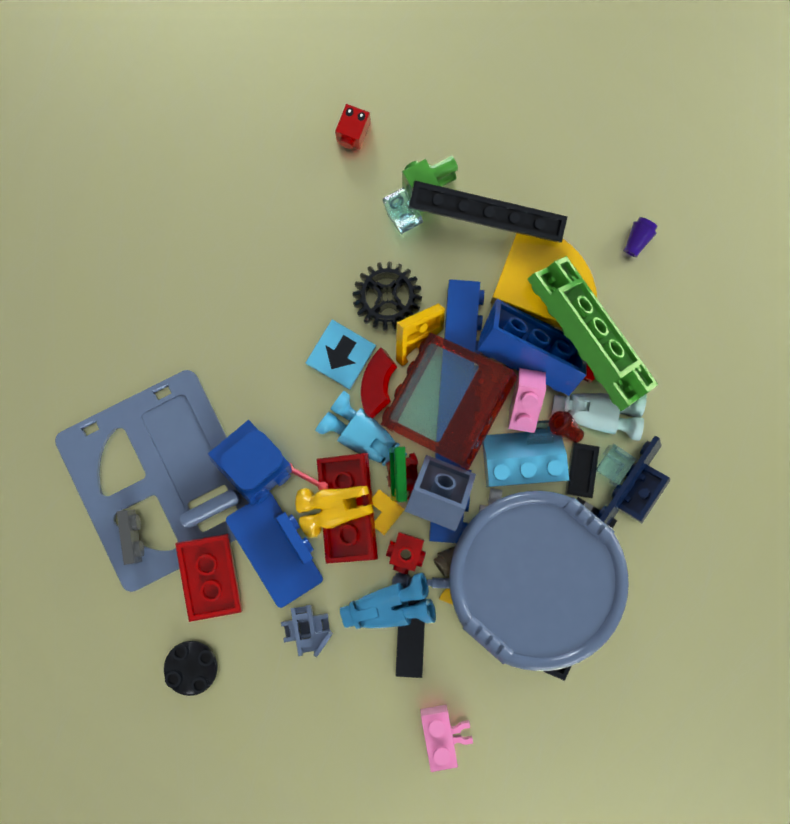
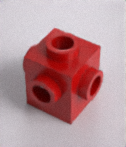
[386,532,426,574]

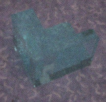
[596,444,636,486]

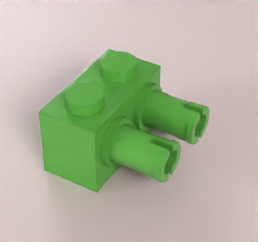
[402,155,458,215]

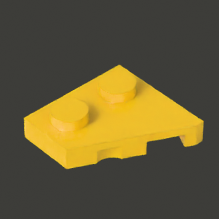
[396,303,445,366]

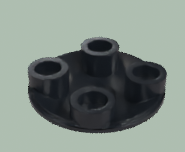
[164,641,218,696]

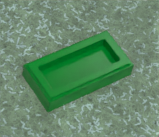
[389,447,407,502]

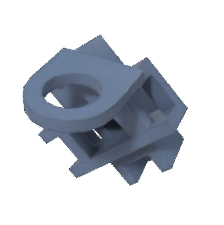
[281,605,333,658]

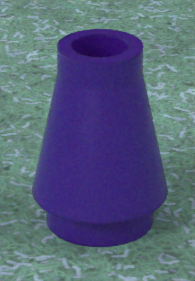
[623,217,658,258]

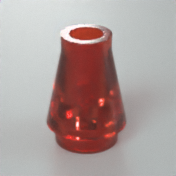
[549,411,584,443]

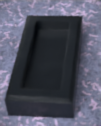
[565,443,600,498]

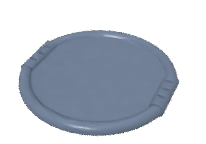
[449,491,629,671]

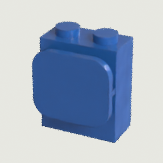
[208,420,292,506]

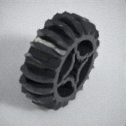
[353,261,422,331]

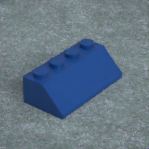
[478,299,587,396]

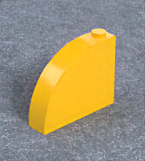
[490,233,597,329]

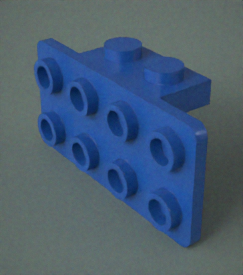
[226,493,323,608]

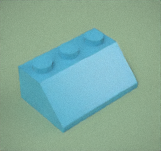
[482,429,569,487]

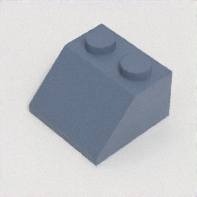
[405,455,476,531]

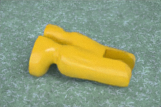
[295,486,373,538]

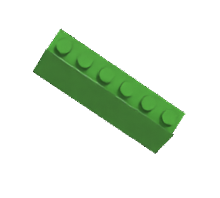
[528,256,658,411]

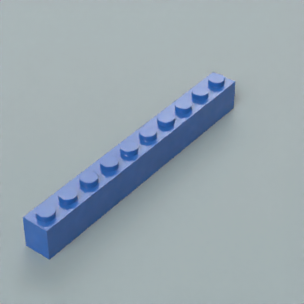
[429,279,484,543]

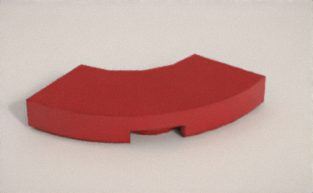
[361,347,397,419]

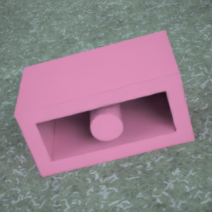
[508,368,546,433]

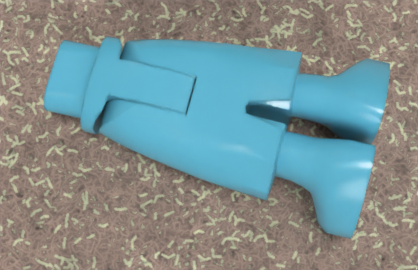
[315,391,407,466]

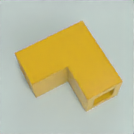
[372,489,405,535]

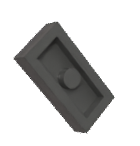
[117,509,144,565]

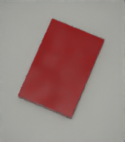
[175,533,243,622]

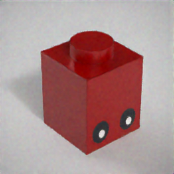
[335,104,371,150]

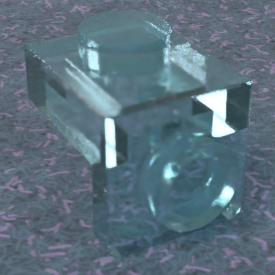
[383,187,423,234]

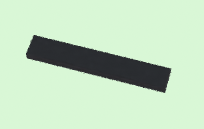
[408,181,568,243]

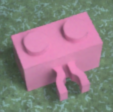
[420,705,473,772]

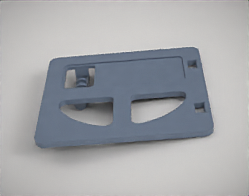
[55,370,249,592]

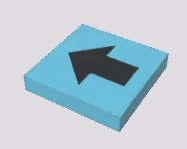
[306,319,376,390]

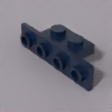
[597,436,671,526]

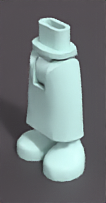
[551,393,647,441]

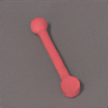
[289,462,328,490]

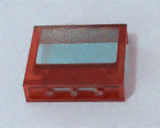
[381,332,517,470]

